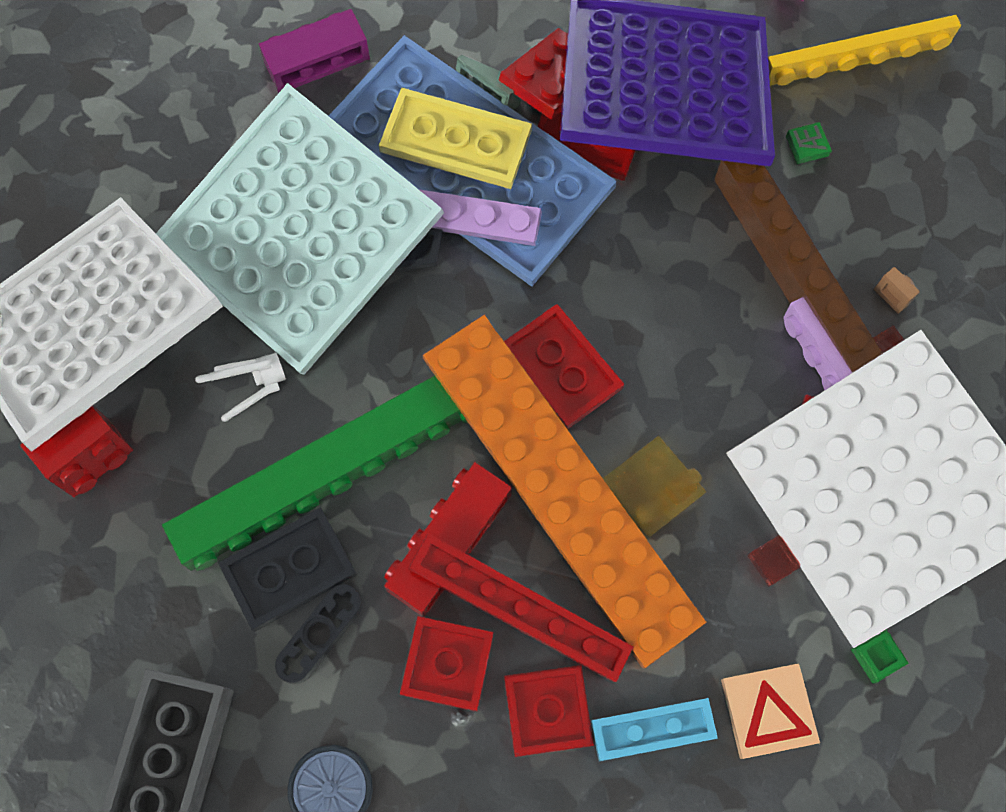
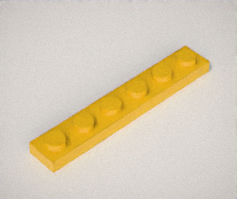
[768,15,961,86]

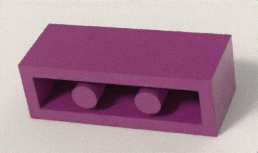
[259,9,370,93]

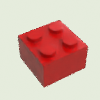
[20,405,134,497]

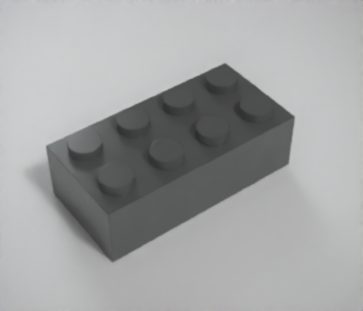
[101,669,234,812]

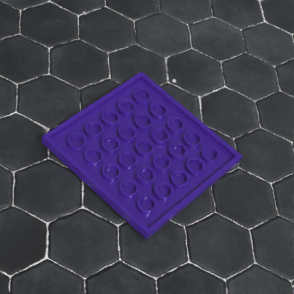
[560,0,775,167]

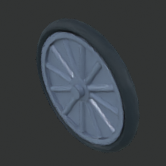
[288,745,373,812]

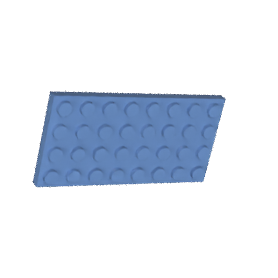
[329,35,617,286]

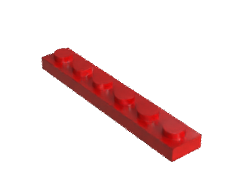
[408,533,633,682]

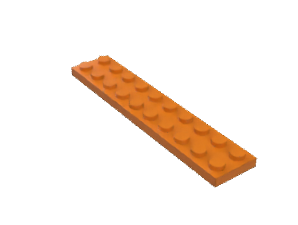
[423,315,707,668]

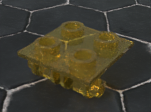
[603,436,706,537]

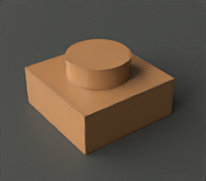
[873,267,920,314]

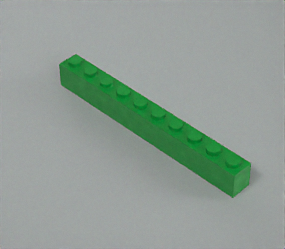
[162,376,468,571]

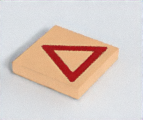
[721,663,820,759]

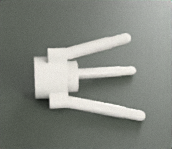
[195,353,286,422]

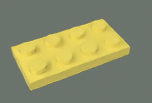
[379,87,532,189]

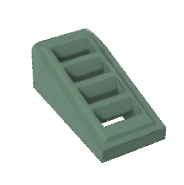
[456,55,521,110]

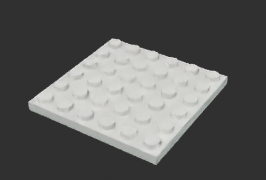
[0,197,223,452]
[726,330,1006,648]

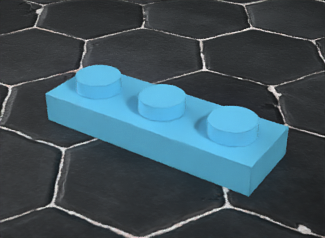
[591,698,718,761]

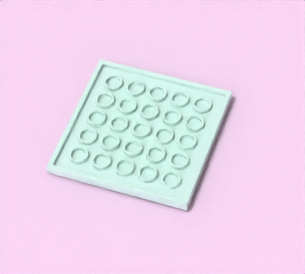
[156,83,444,375]

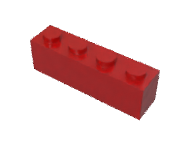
[384,462,512,618]

